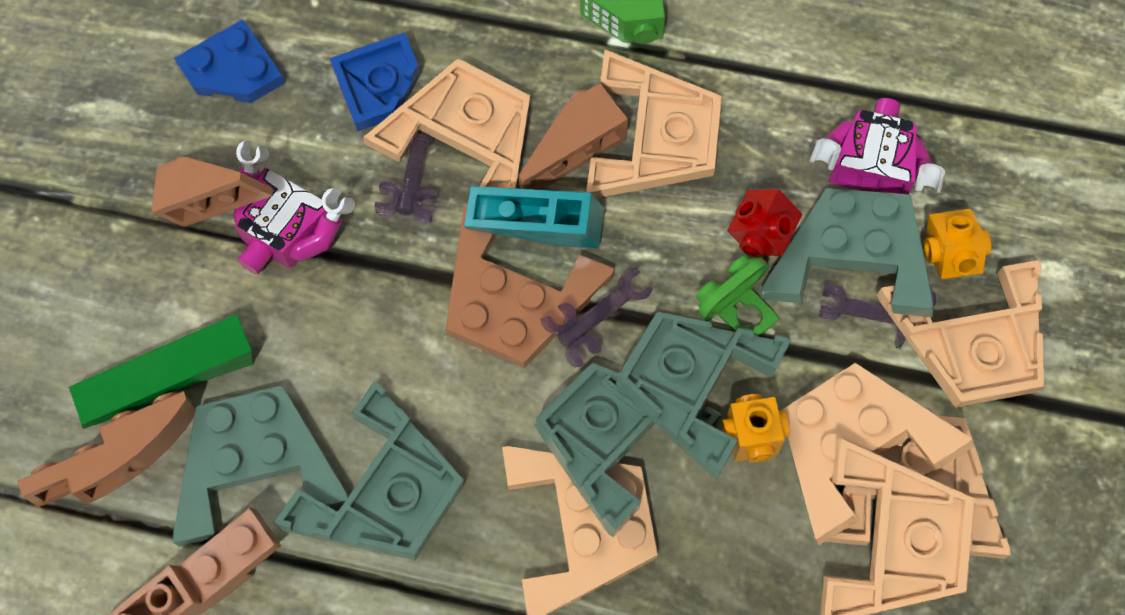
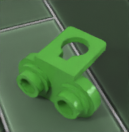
[696,254,778,337]

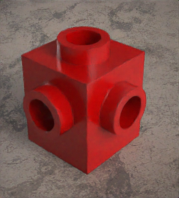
[727,189,803,258]

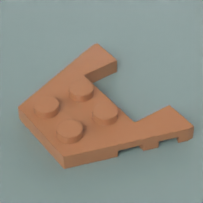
[446,207,614,368]

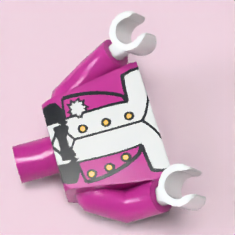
[810,98,945,194]
[234,141,355,275]

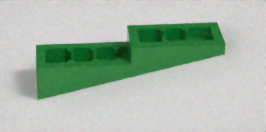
[69,314,253,429]

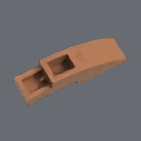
[17,391,196,507]
[109,508,281,615]

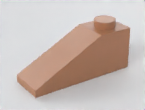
[519,83,628,190]
[151,156,273,227]

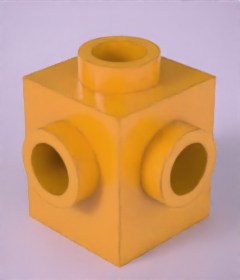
[924,208,991,280]
[721,394,790,462]

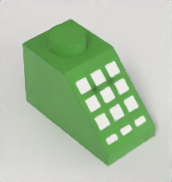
[579,0,665,44]

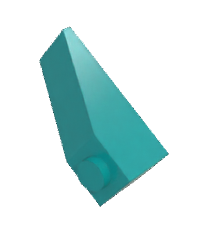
[464,186,604,249]

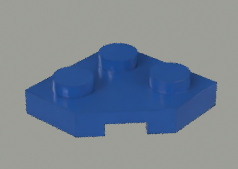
[174,19,285,103]
[329,32,420,132]

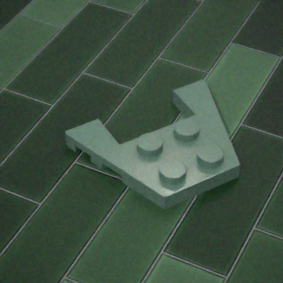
[762,188,934,318]
[616,312,791,480]
[535,363,721,537]
[274,381,464,560]
[173,386,348,547]

